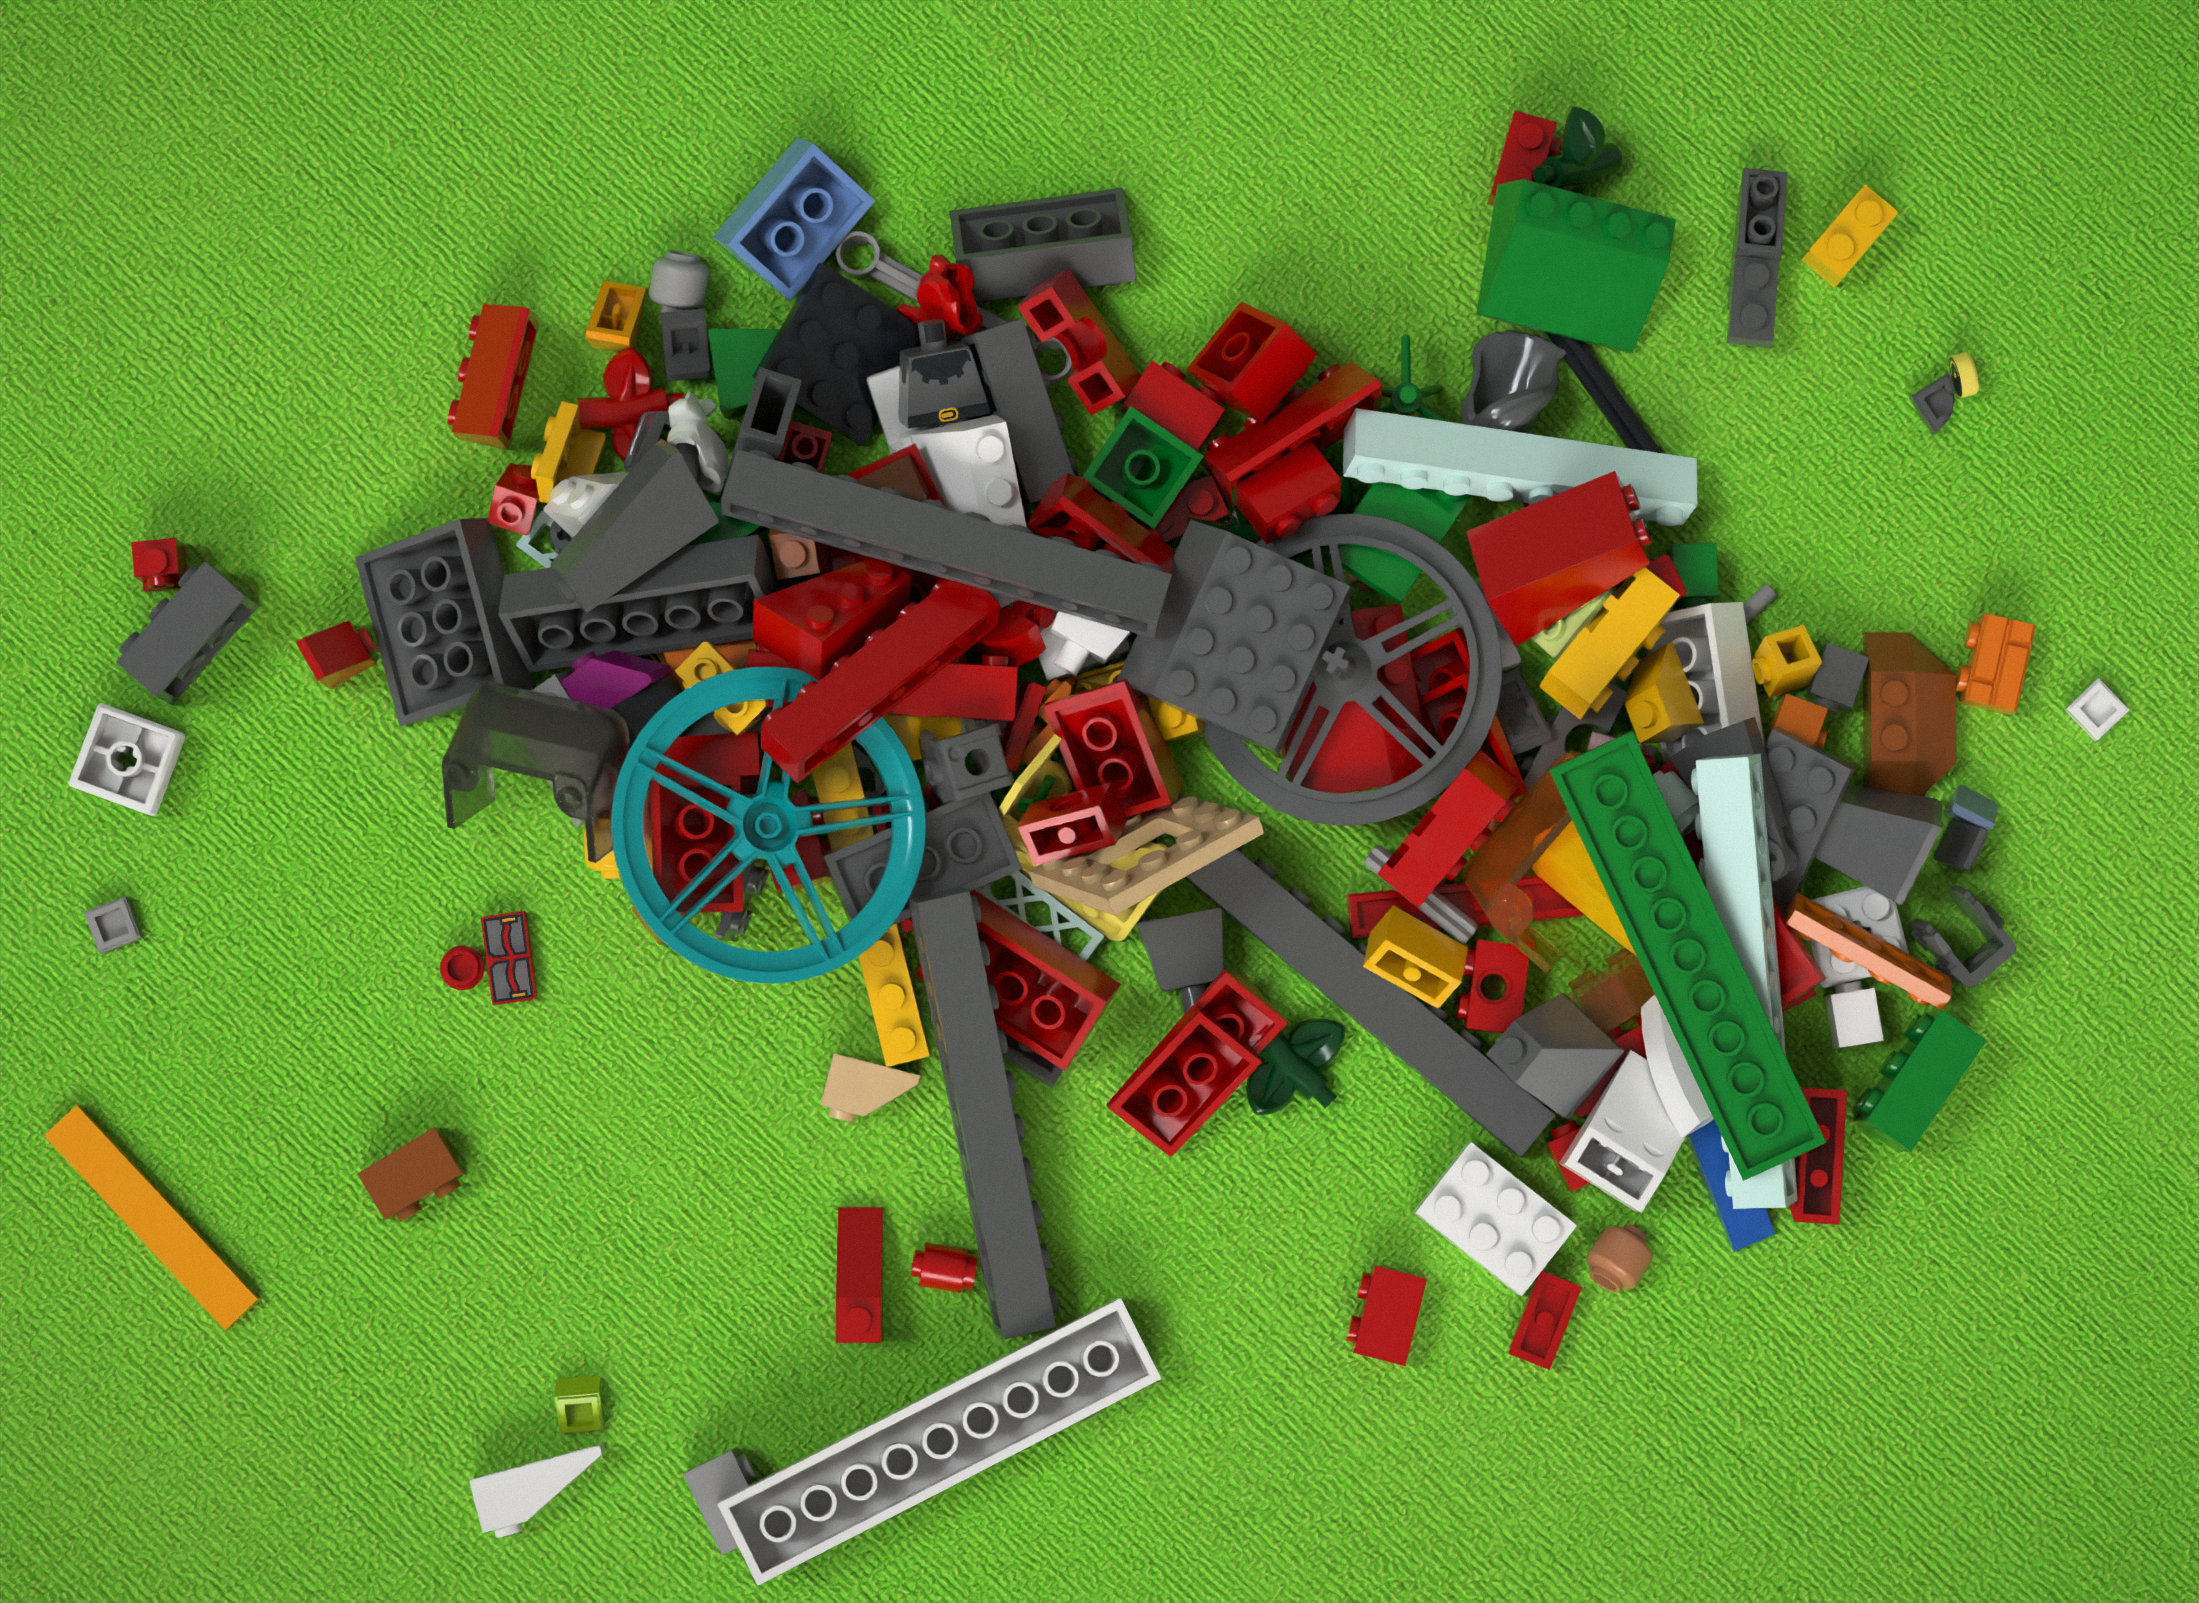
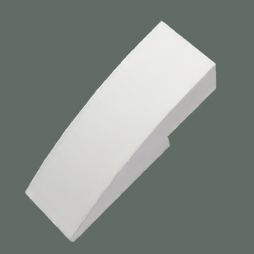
[1641,995,1714,1138]

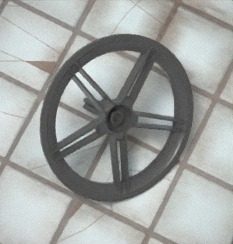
[1202,514,1502,826]

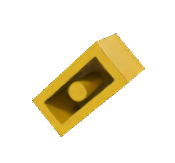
[1802,184,1899,288]
[1363,906,1468,1008]

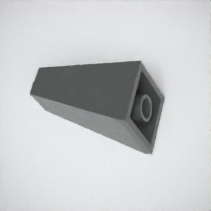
[1815,785,1942,905]

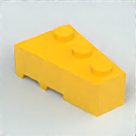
[1539,567,1680,720]

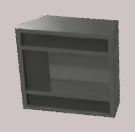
[1116,520,1353,755]

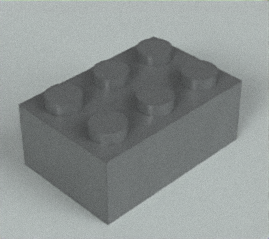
[116,561,259,705]

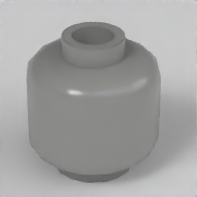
[649,250,709,313]

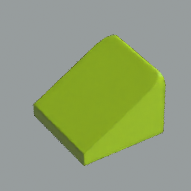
[555,1376,605,1434]

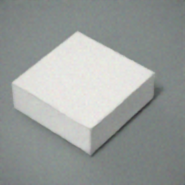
[2064,678,2129,741]

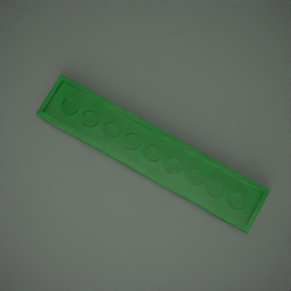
[1548,731,1826,1181]

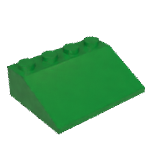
[1476,179,1676,353]

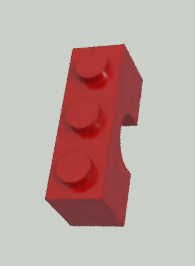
[1017,268,1141,416]

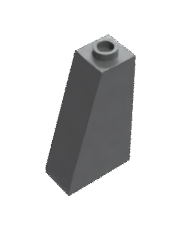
[550,439,719,613]

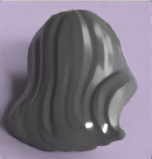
[1460,330,1566,434]

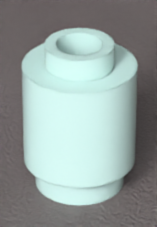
[1653,771,1700,837]

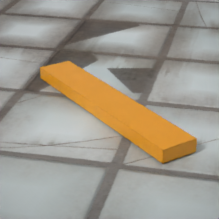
[44,1105,260,1330]

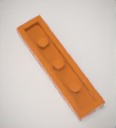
[1786,892,1952,1010]

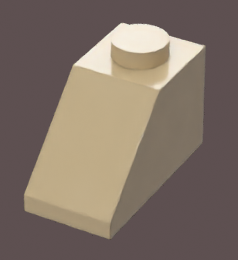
[820,1053,922,1123]

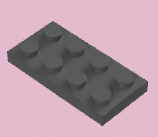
[1764,726,1856,918]
[821,792,1022,926]

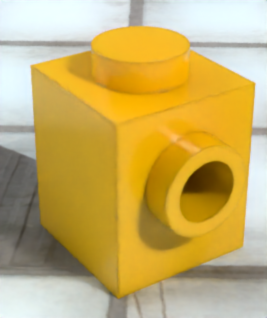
[1752,625,1822,698]

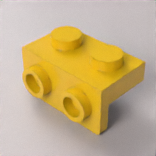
[531,401,606,504]
[675,641,768,735]

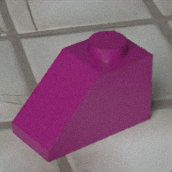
[561,650,674,725]

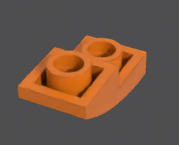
[1021,675,1078,765]

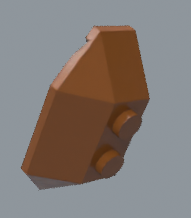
[1863,632,1956,796]

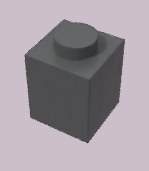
[1804,643,1870,715]

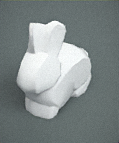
[667,392,729,493]

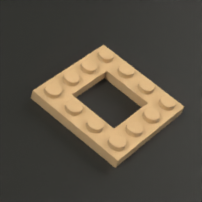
[1028,793,1264,916]

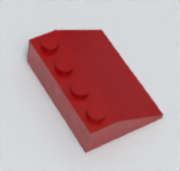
[1203,361,1382,508]
[1281,604,1429,793]

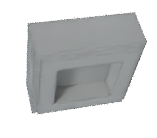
[84,896,143,954]

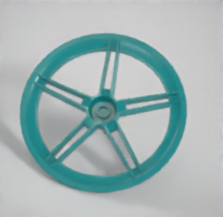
[611,667,926,983]

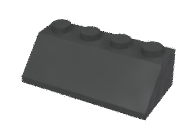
[949,188,1136,303]

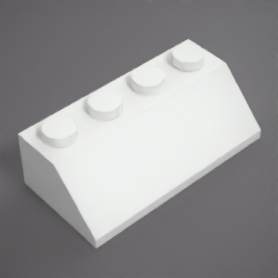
[910,415,1027,527]
[1645,602,1765,765]

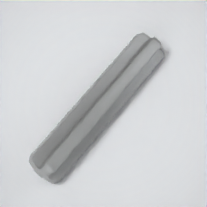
[1364,845,1478,943]

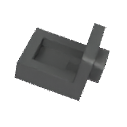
[660,309,711,381]

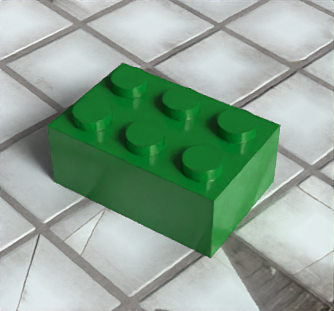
[1853,1009,1987,1152]

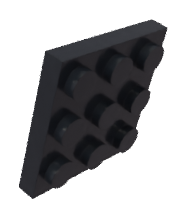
[752,263,921,446]

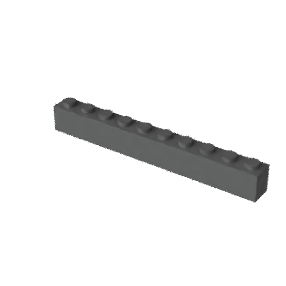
[722,449,1172,639]
[1184,845,1555,1157]
[908,887,1059,1339]

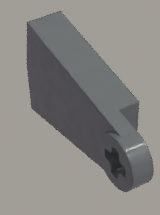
[1669,717,1791,882]

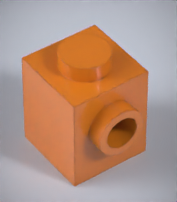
[1764,693,1828,749]

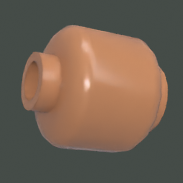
[1586,1224,1653,1293]

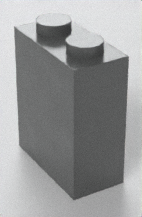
[720,367,802,499]

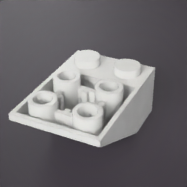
[1559,1050,1686,1213]

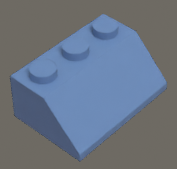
[713,137,875,301]

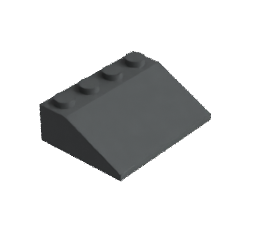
[355,518,535,726]

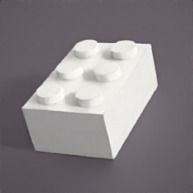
[1413,1142,1577,1296]

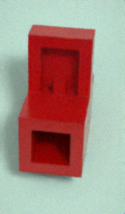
[966,600,1058,666]

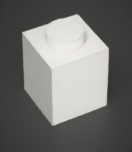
[1824,981,1884,1049]

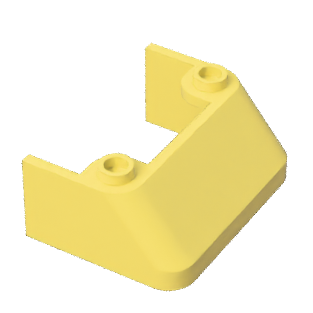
[997,734,1168,941]

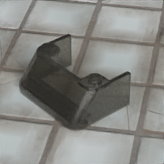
[442,683,629,863]

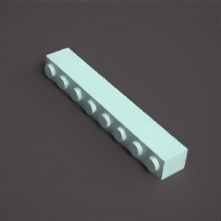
[1343,408,1698,526]

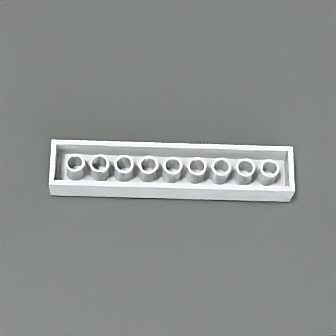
[717,1298,1161,1586]

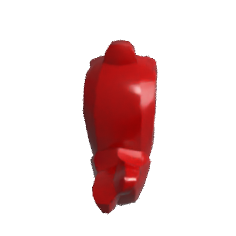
[895,254,983,341]

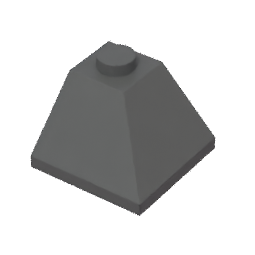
[1486,993,1624,1119]

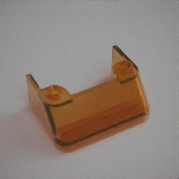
[1464,751,1582,973]

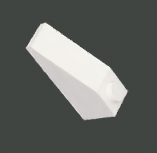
[469,1443,606,1538]

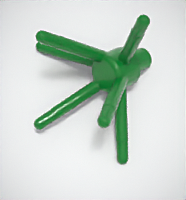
[1377,334,1448,422]

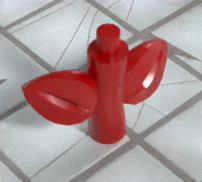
[577,347,684,461]

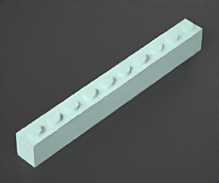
[1691,753,1798,1209]

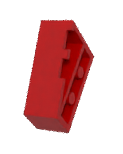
[753,557,911,681]
[1377,750,1521,908]
[1789,1087,1847,1225]

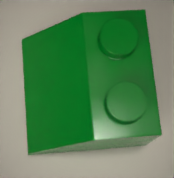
[1082,406,1204,530]

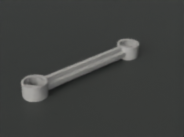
[836,231,1072,384]

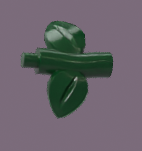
[1534,107,1622,196]
[1246,1018,1345,1115]

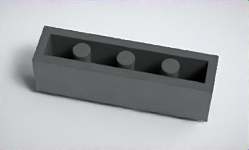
[962,318,1078,505]

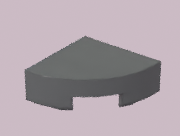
[1909,373,1955,435]

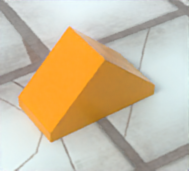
[586,280,646,352]

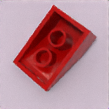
[1044,678,1184,817]
[643,776,743,913]

